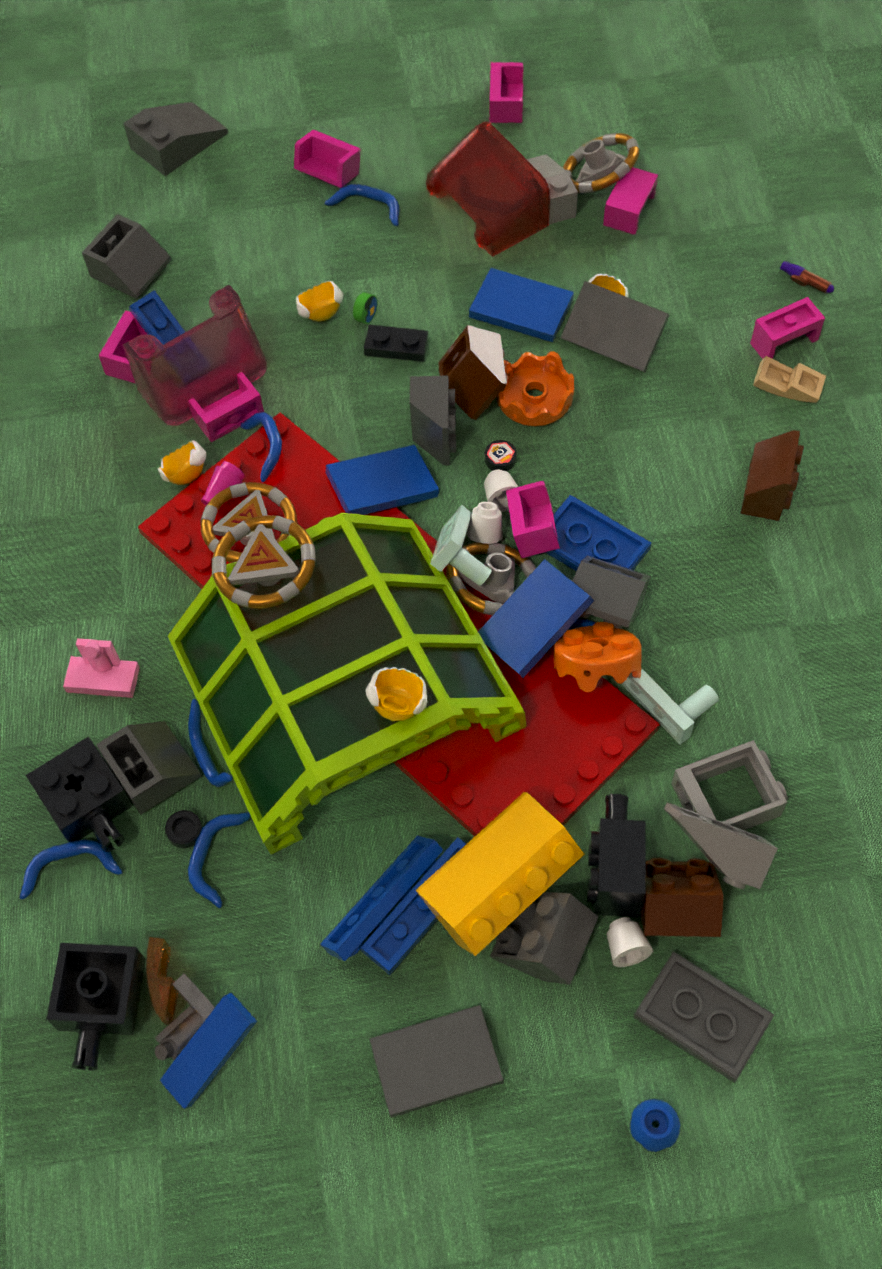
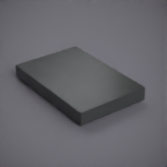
[561,281,670,373]
[633,951,774,1083]
[369,1005,504,1118]

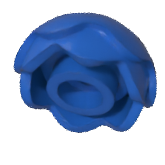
[630,1099,680,1152]

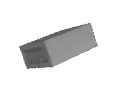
[671,740,788,830]

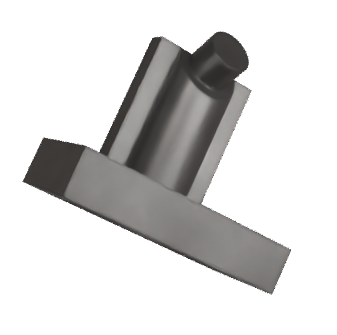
[155,973,215,1060]

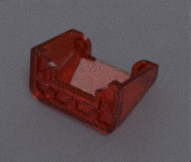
[425,121,550,257]

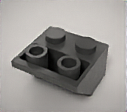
[82,214,171,299]
[410,376,456,466]
[572,555,651,629]
[96,721,201,815]
[490,892,598,985]

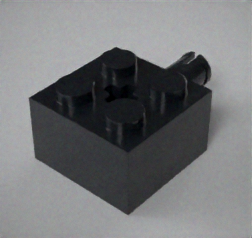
[26,736,133,852]
[587,794,646,917]
[46,943,146,1071]

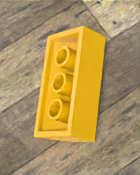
[415,792,585,956]

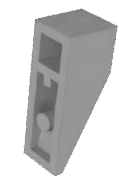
[520,155,578,224]
[664,802,778,889]

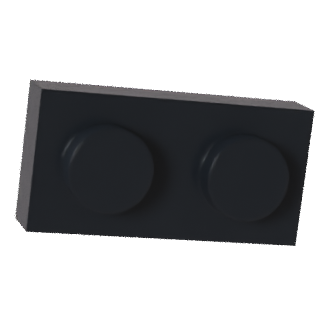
[364,325,429,362]

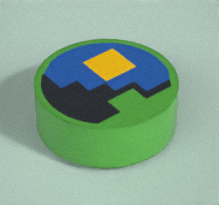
[353,292,378,324]

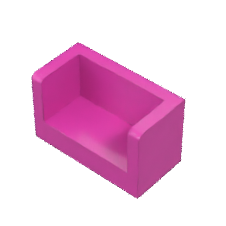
[489,62,523,123]
[294,129,361,188]
[603,167,658,235]
[750,297,825,359]
[98,310,158,384]
[188,372,264,443]
[506,481,560,558]

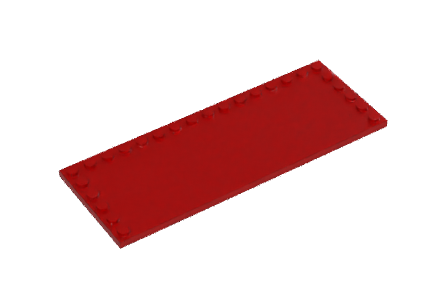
[138,412,660,837]

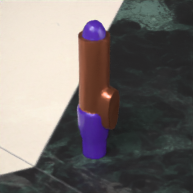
[780,260,834,293]

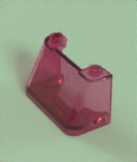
[123,285,267,426]

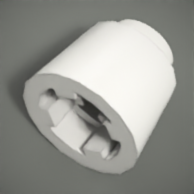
[484,469,518,512]
[466,502,503,544]
[607,917,653,967]

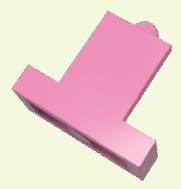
[63,638,140,698]

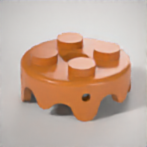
[496,351,574,426]
[554,622,642,692]

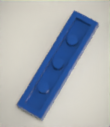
[320,835,443,962]
[361,837,466,975]

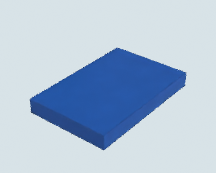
[469,268,574,342]
[325,445,439,515]
[545,495,651,571]
[478,559,594,678]

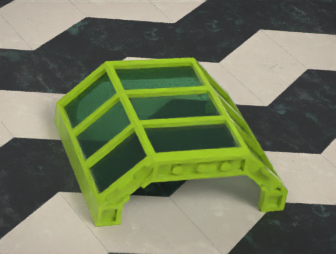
[168,513,527,855]

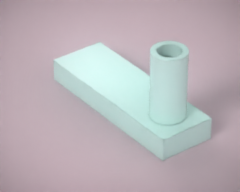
[430,505,492,586]
[622,668,719,745]

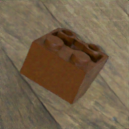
[438,325,508,420]
[740,430,804,521]
[641,858,724,937]

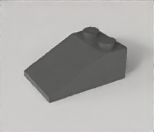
[123,102,228,176]

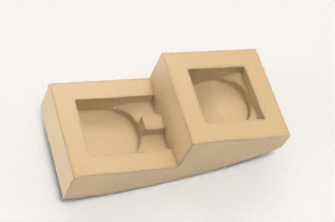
[753,356,826,403]

